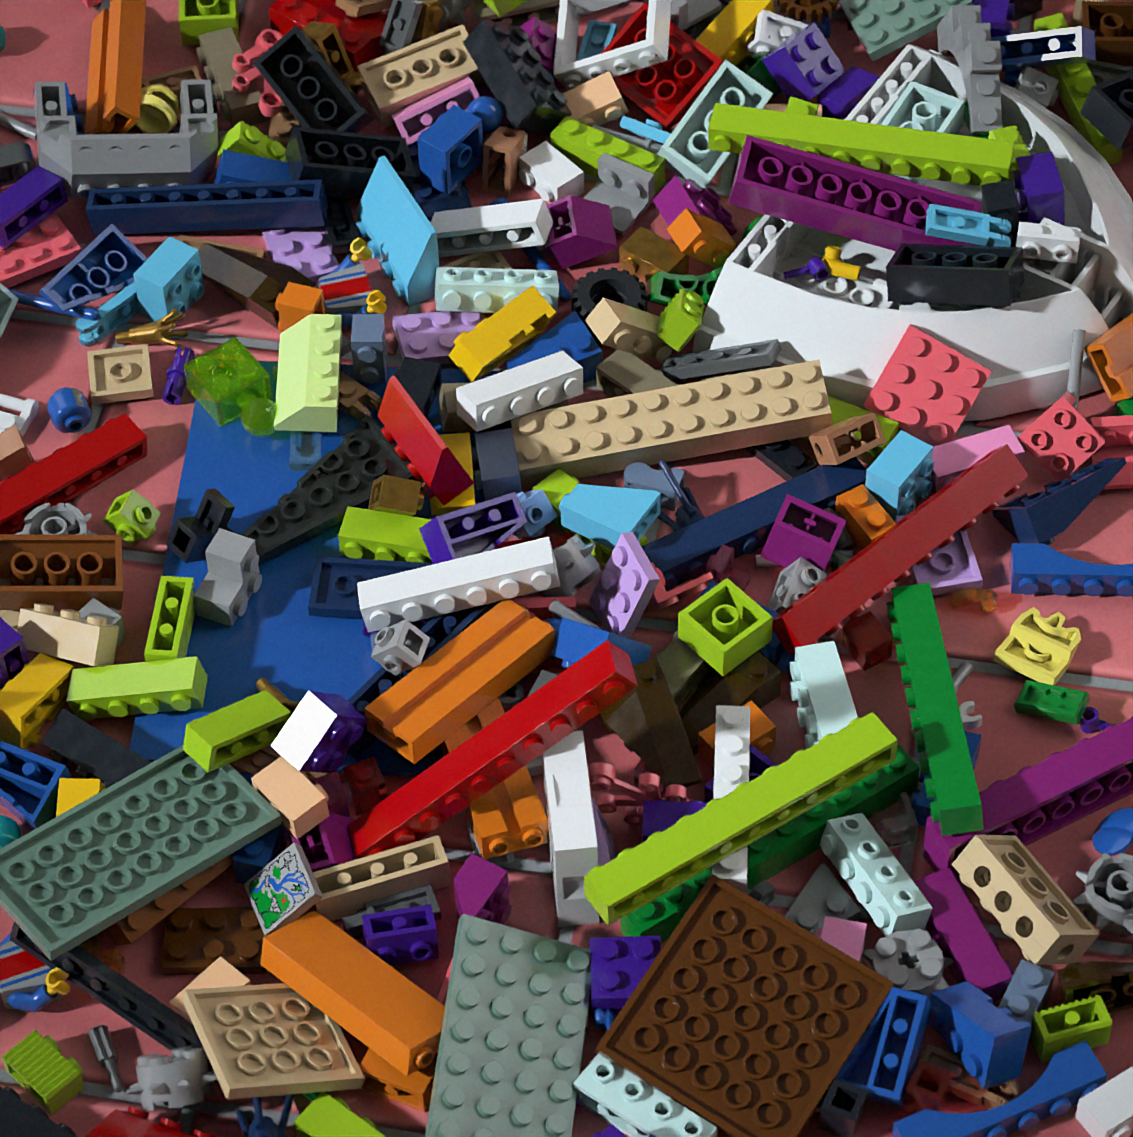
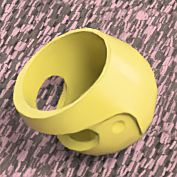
[135,84,180,134]

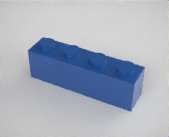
[991,27,1096,72]

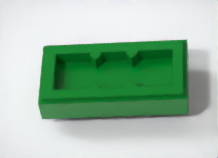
[1014,680,1090,725]

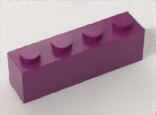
[913,867,1014,1002]

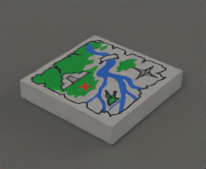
[244,843,323,936]

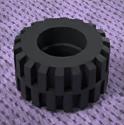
[571,267,647,348]

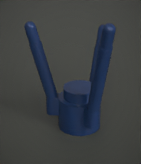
[657,460,705,532]
[236,1094,295,1137]

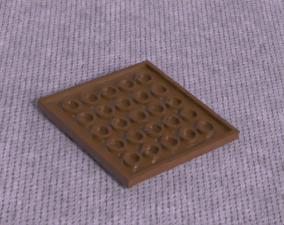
[595,874,895,1137]

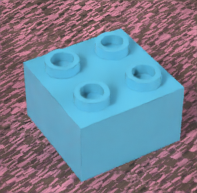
[133,236,205,324]
[865,430,935,521]

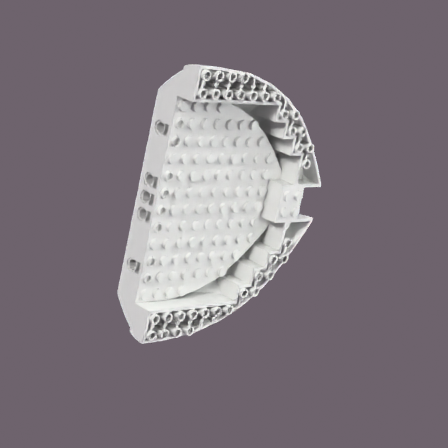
[693,44,1133,424]

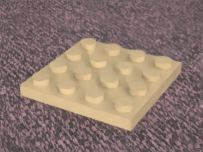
[182,983,365,1100]

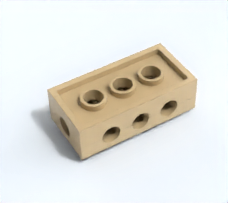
[357,24,487,129]
[952,834,1100,965]

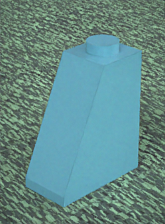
[559,484,660,550]

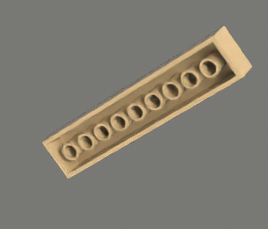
[511,359,832,488]

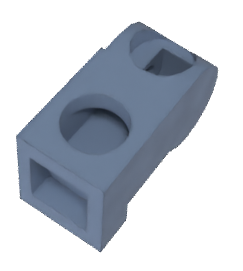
[624,462,686,511]

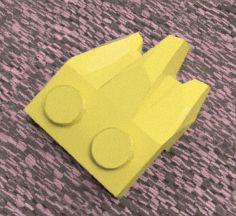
[993,607,1081,685]

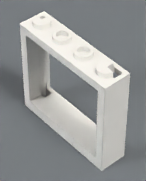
[553,0,672,91]

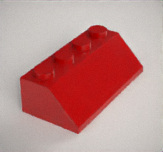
[378,375,474,506]

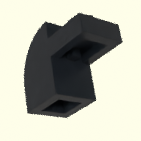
[166,489,235,563]

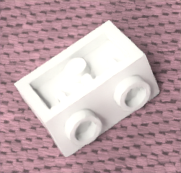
[747,10,809,54]
[1016,222,1081,264]

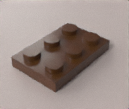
[161,907,267,975]

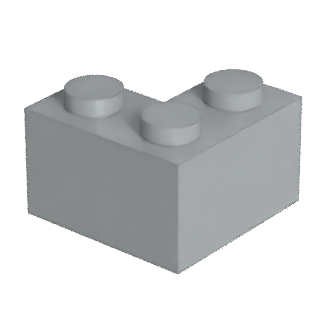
[194,528,262,627]

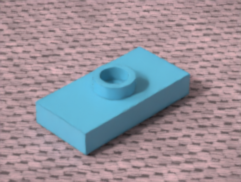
[619,116,671,144]

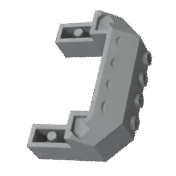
[34,80,218,199]

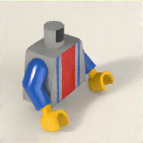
[318,238,387,330]
[0,932,70,1012]

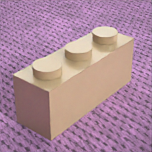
[585,297,673,363]
[17,603,119,666]

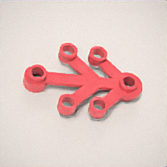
[232,29,283,117]
[588,762,694,824]

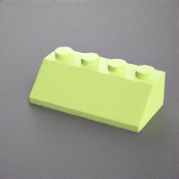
[274,314,342,432]

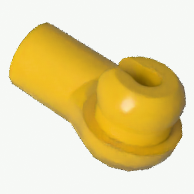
[823,246,861,281]

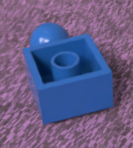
[417,96,503,195]
[544,617,652,668]

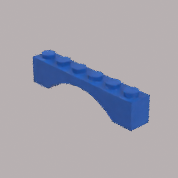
[1009,543,1133,597]
[892,1041,1107,1137]

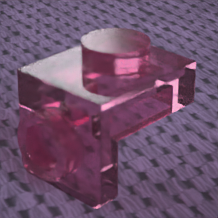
[705,544,750,592]

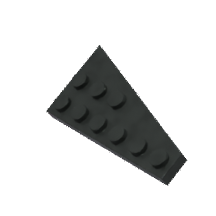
[242,414,419,565]

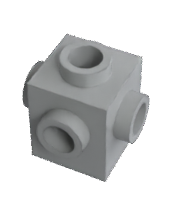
[371,619,430,675]

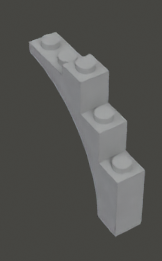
[937,5,1003,135]

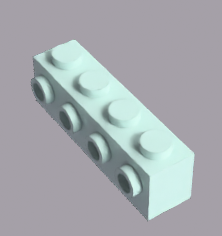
[435,267,559,314]
[819,813,932,936]
[573,1054,717,1137]

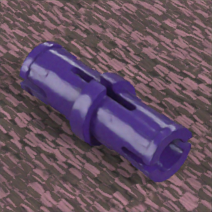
[162,347,195,405]

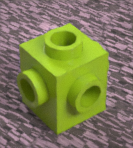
[103,489,161,545]

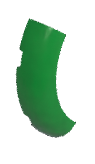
[645,216,762,306]

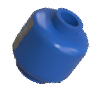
[47,387,92,433]

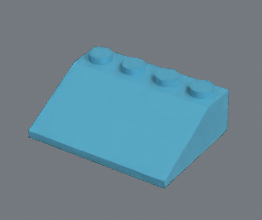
[355,156,439,307]

